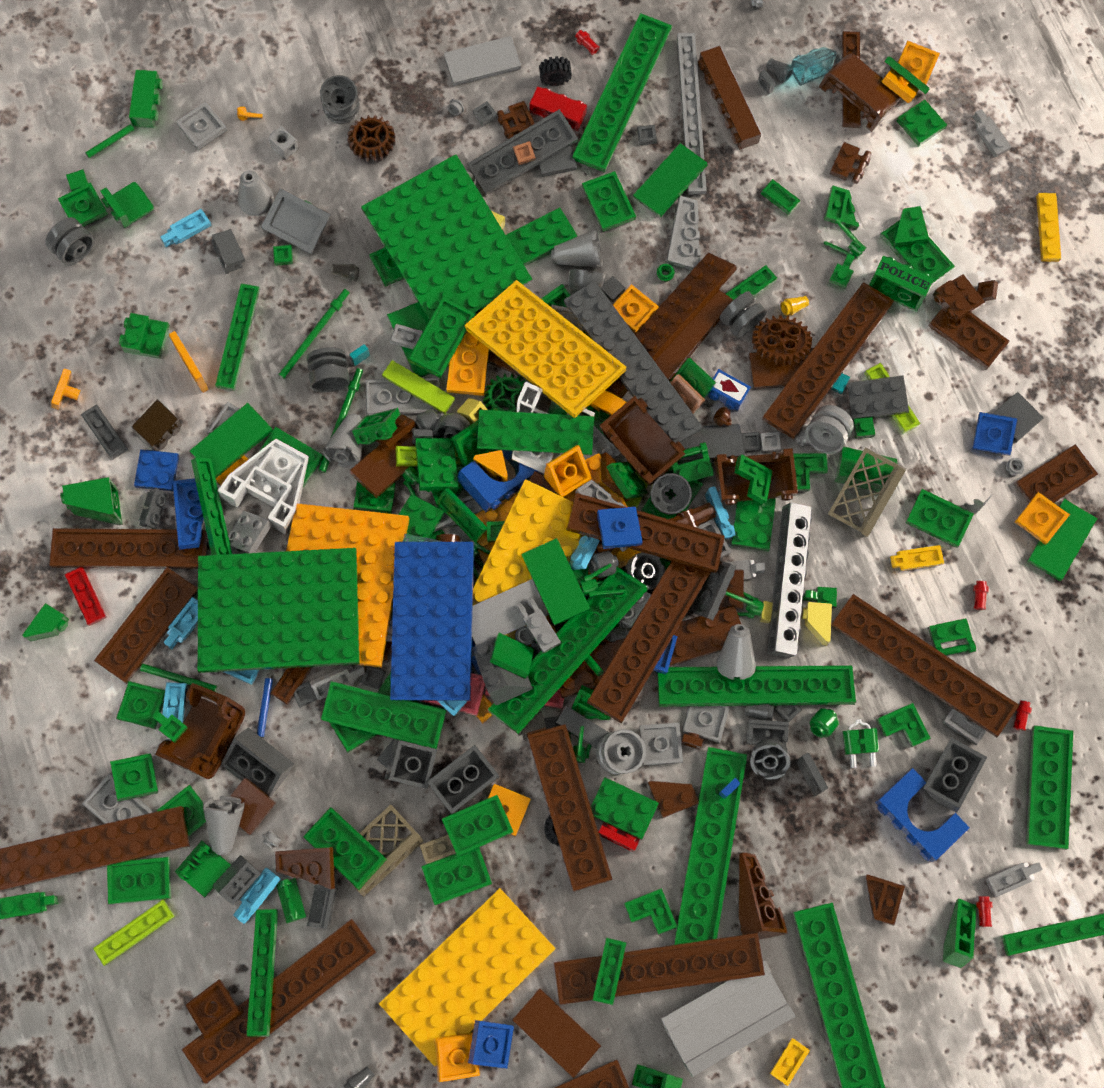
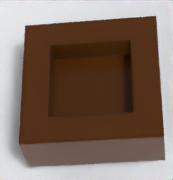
[977,280,998,301]
[681,732,703,750]

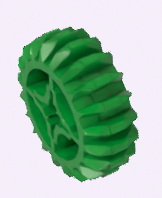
[483,373,527,412]

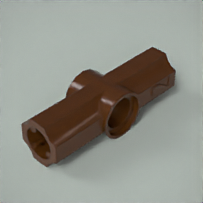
[669,502,716,527]

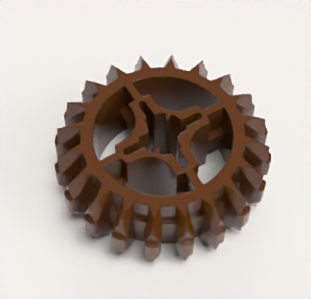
[347,114,396,162]

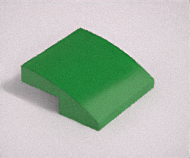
[353,481,396,514]

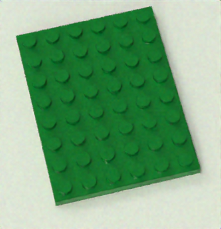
[361,154,533,320]
[197,548,360,673]

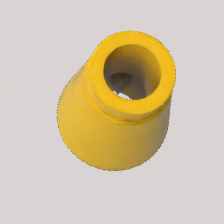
[780,296,809,316]

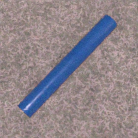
[257,678,273,738]

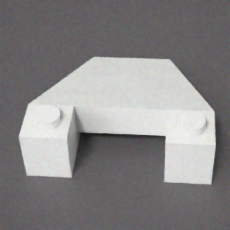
[512,382,595,474]
[218,439,309,535]

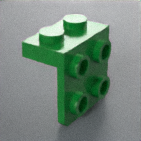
[100,182,154,228]

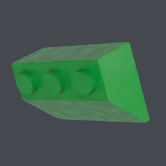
[834,447,898,492]

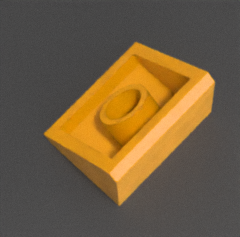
[544,445,592,497]
[473,450,508,482]

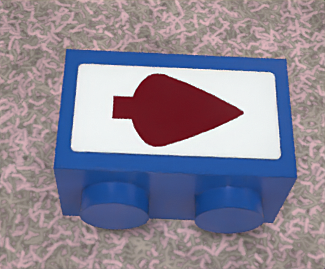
[707,369,751,411]

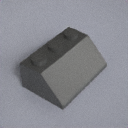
[472,640,533,705]
[221,728,294,797]
[923,737,987,813]
[427,745,500,815]

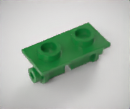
[276,878,306,923]

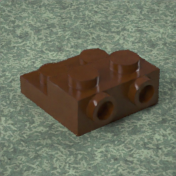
[933,274,985,323]

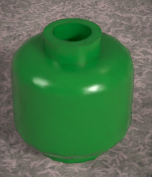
[809,708,839,738]

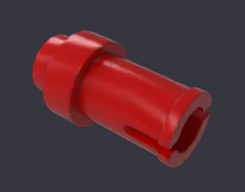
[575,30,600,55]
[973,581,989,610]
[1013,700,1032,731]
[976,896,993,927]

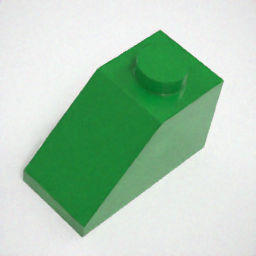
[22,603,69,642]
[631,1064,683,1088]

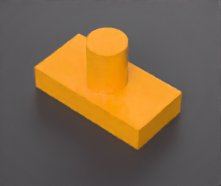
[51,369,81,410]

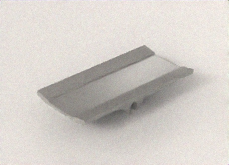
[661,960,796,1077]

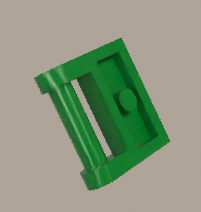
[672,442,714,482]
[928,618,976,656]

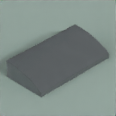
[677,424,745,464]

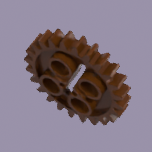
[751,315,812,366]

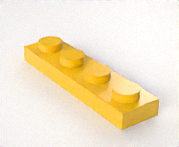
[1036,193,1061,262]

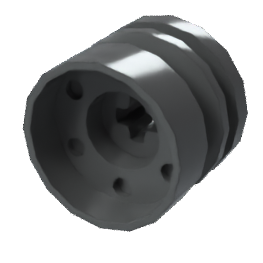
[320,75,360,124]
[307,347,350,392]
[650,473,692,515]

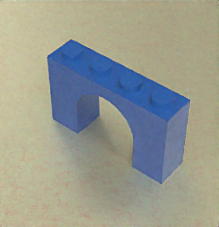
[457,450,544,512]
[875,768,970,862]

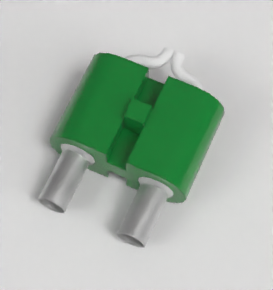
[842,719,879,768]

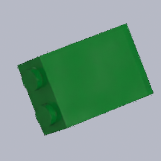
[60,477,123,525]

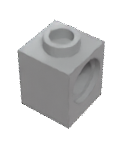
[268,126,299,160]

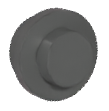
[515,626,534,646]

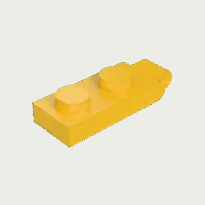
[890,545,944,571]

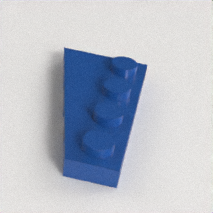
[173,478,204,550]

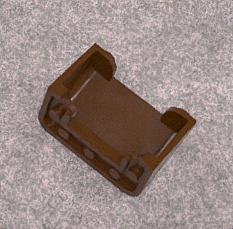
[819,53,901,132]
[600,396,685,487]
[713,448,798,506]
[155,683,245,779]

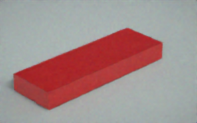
[64,567,107,626]

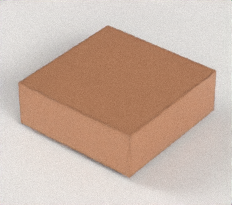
[513,141,536,165]

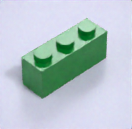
[129,70,163,128]

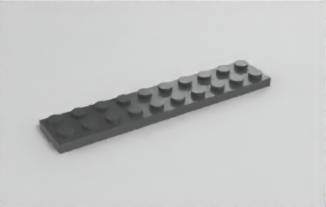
[564,281,703,443]

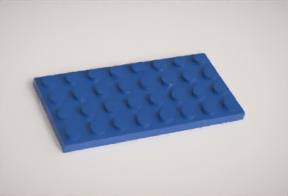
[390,542,474,701]

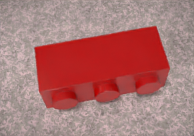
[529,86,587,131]

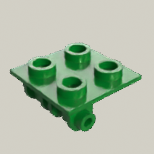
[175,840,231,898]

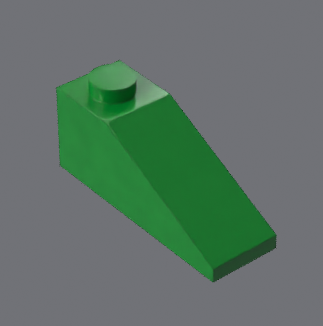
[943,898,976,968]

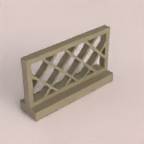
[828,447,907,537]
[350,805,424,897]

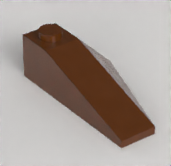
[739,852,788,939]

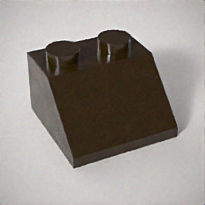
[132,399,182,451]

